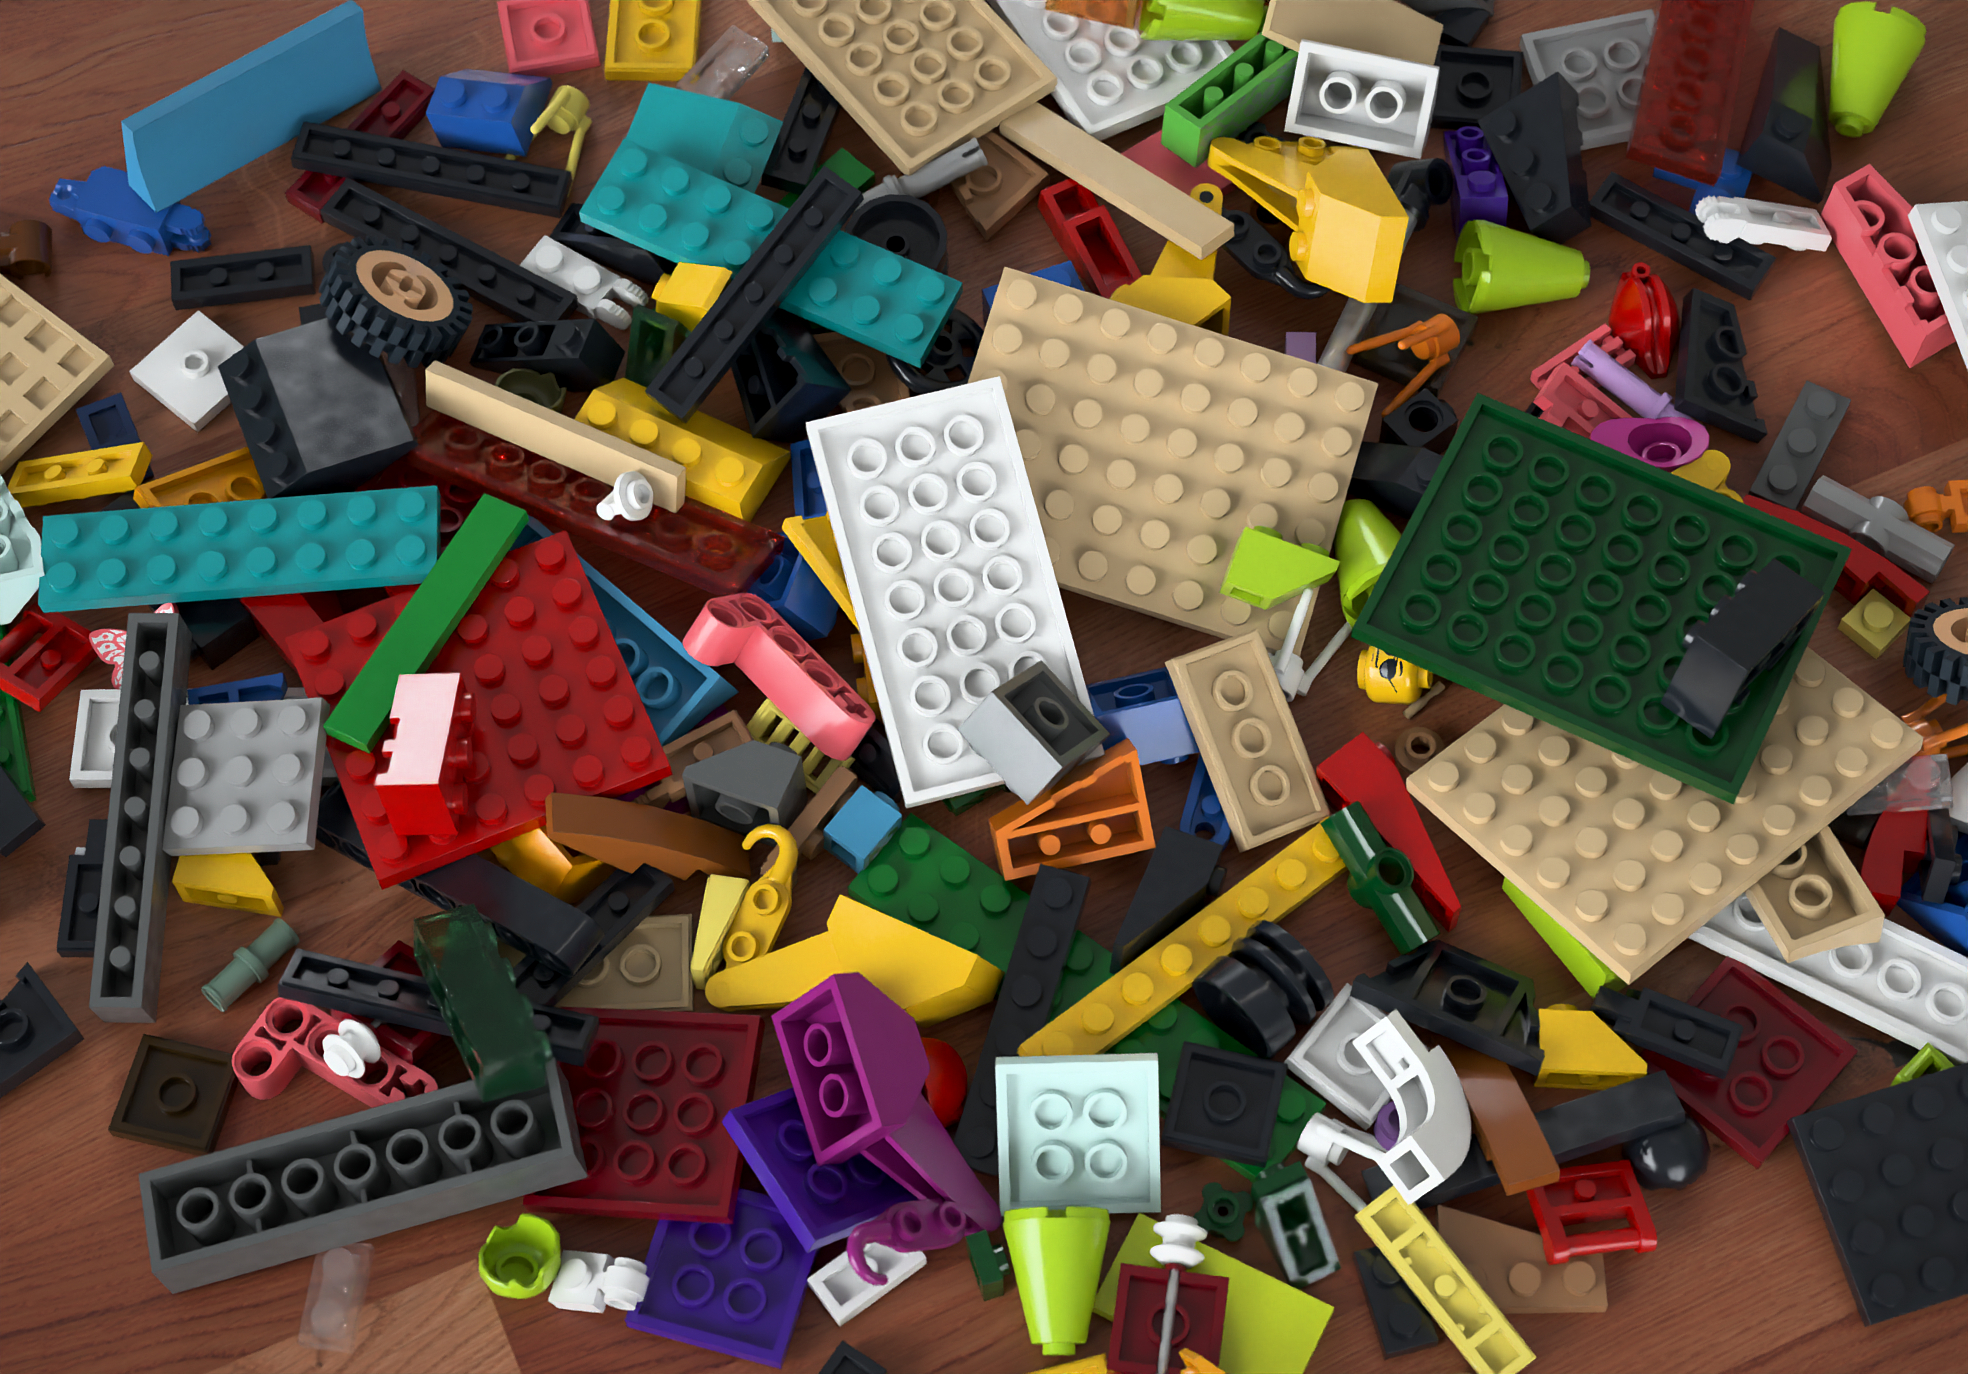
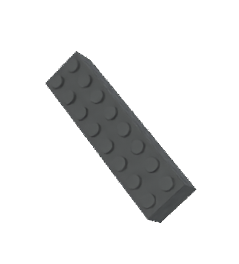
[138,1057,588,1294]

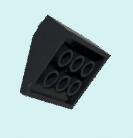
[218,318,419,499]

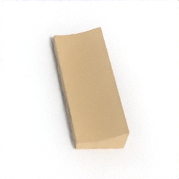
[1744,825,1885,963]

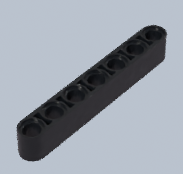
[316,781,605,977]

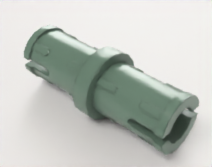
[201,918,300,1012]

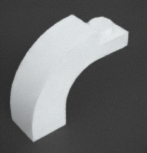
[1352,1009,1471,1205]

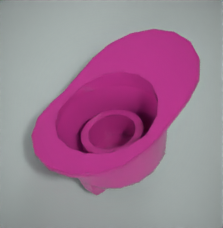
[1590,417,1710,473]

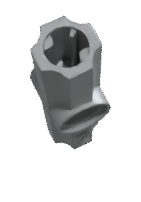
[1800,475,1955,584]

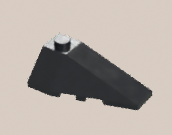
[1736,27,1832,204]

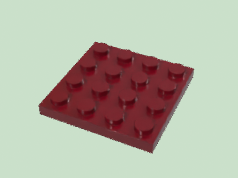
[522,1006,766,1224]

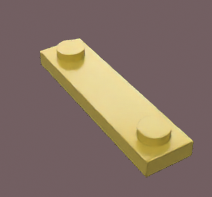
[1355,1185,1537,1374]

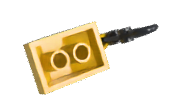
[1110,183,1331,336]

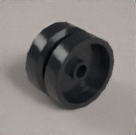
[845,194,948,276]

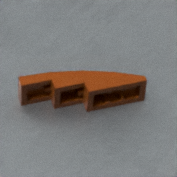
[545,792,751,881]
[1430,1033,1560,1196]

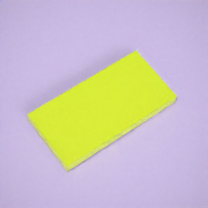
[1093,1213,1334,1374]

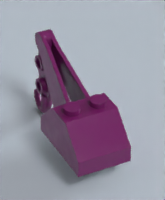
[771,972,1001,1285]

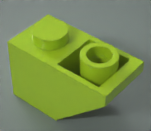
[1219,526,1340,610]

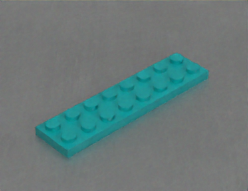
[579,138,963,369]
[38,485,441,613]

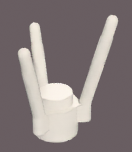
[1268,587,1353,702]
[1297,1112,1387,1212]

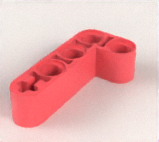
[682,593,876,761]
[232,997,439,1108]

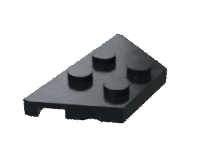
[1350,939,1545,1076]

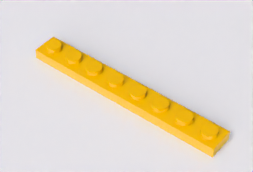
[1017,816,1348,1057]

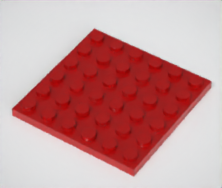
[284,530,673,890]

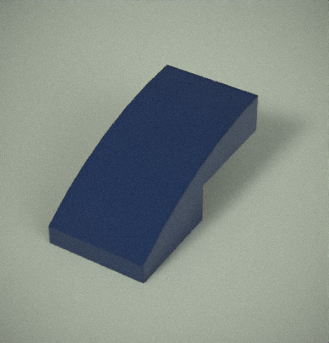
[75,392,155,482]

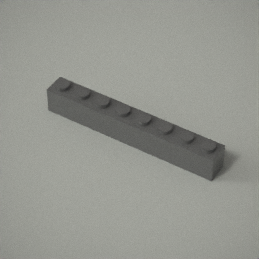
[89,613,193,1023]

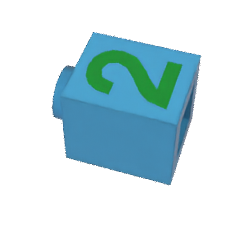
[823,785,902,874]

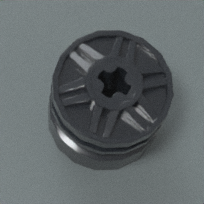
[1192,920,1334,1060]

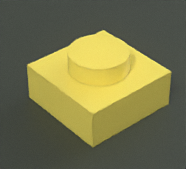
[1838,589,1911,659]

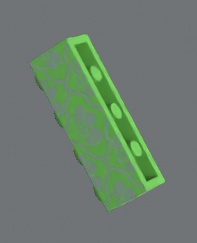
[1161,32,1299,168]

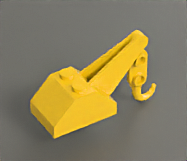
[1208,136,1409,303]
[705,824,1005,1028]

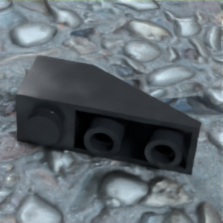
[469,318,626,392]

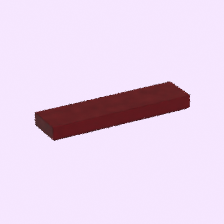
[285,70,435,224]

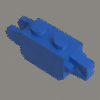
[49,166,212,256]

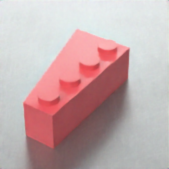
[1820,164,1956,368]

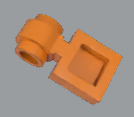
[1903,480,1968,533]

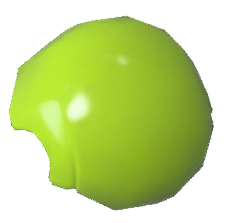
[478,1213,561,1299]

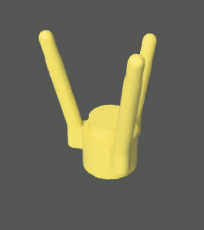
[504,85,592,198]

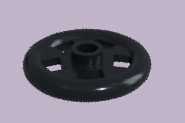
[885,308,984,395]

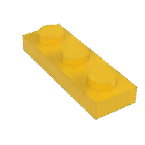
[7,442,153,508]

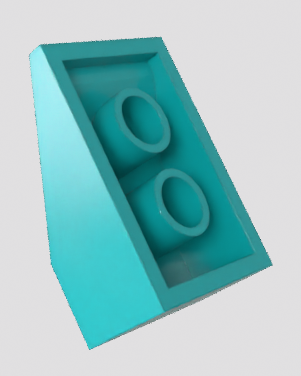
[625,83,783,194]

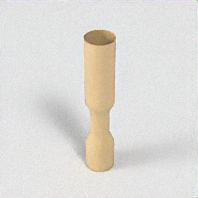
[1403,681,1445,719]

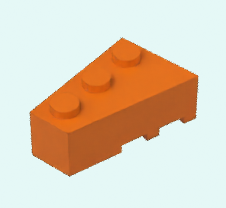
[989,738,1156,881]

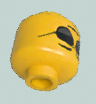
[1357,645,1434,705]

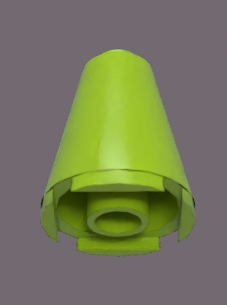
[1139,0,1269,41]
[1828,1,1927,138]
[1453,219,1590,314]
[1333,499,1402,628]
[1002,1207,1111,1356]

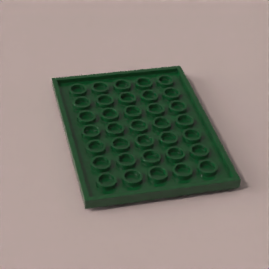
[1351,392,1852,805]

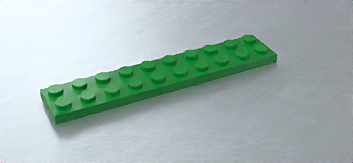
[848,813,1326,1183]

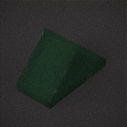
[625,304,691,388]
[1254,1175,1341,1290]

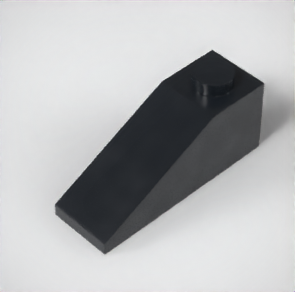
[549,203,678,284]
[1347,441,1443,520]
[1109,826,1227,974]

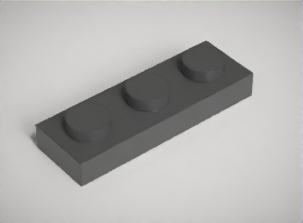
[1748,381,1851,511]

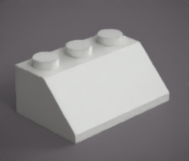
[1284,39,1440,159]

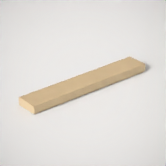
[1000,102,1234,260]
[425,360,686,513]

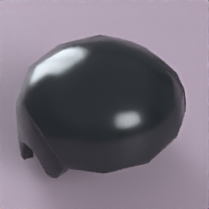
[1621,1113,1711,1191]

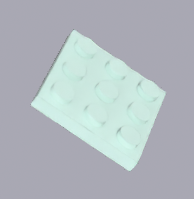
[995,1053,1161,1216]

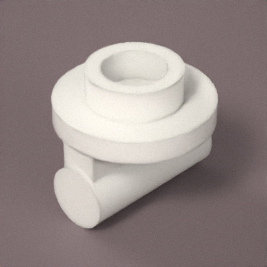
[596,471,653,521]

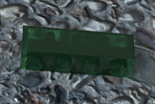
[413,903,552,1103]

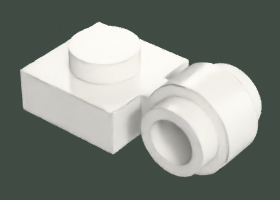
[548,1250,649,1313]

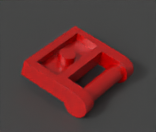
[0,602,98,712]
[1526,1159,1657,1265]

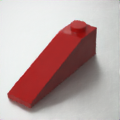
[1316,732,1461,933]

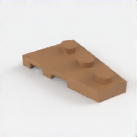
[948,130,1049,241]

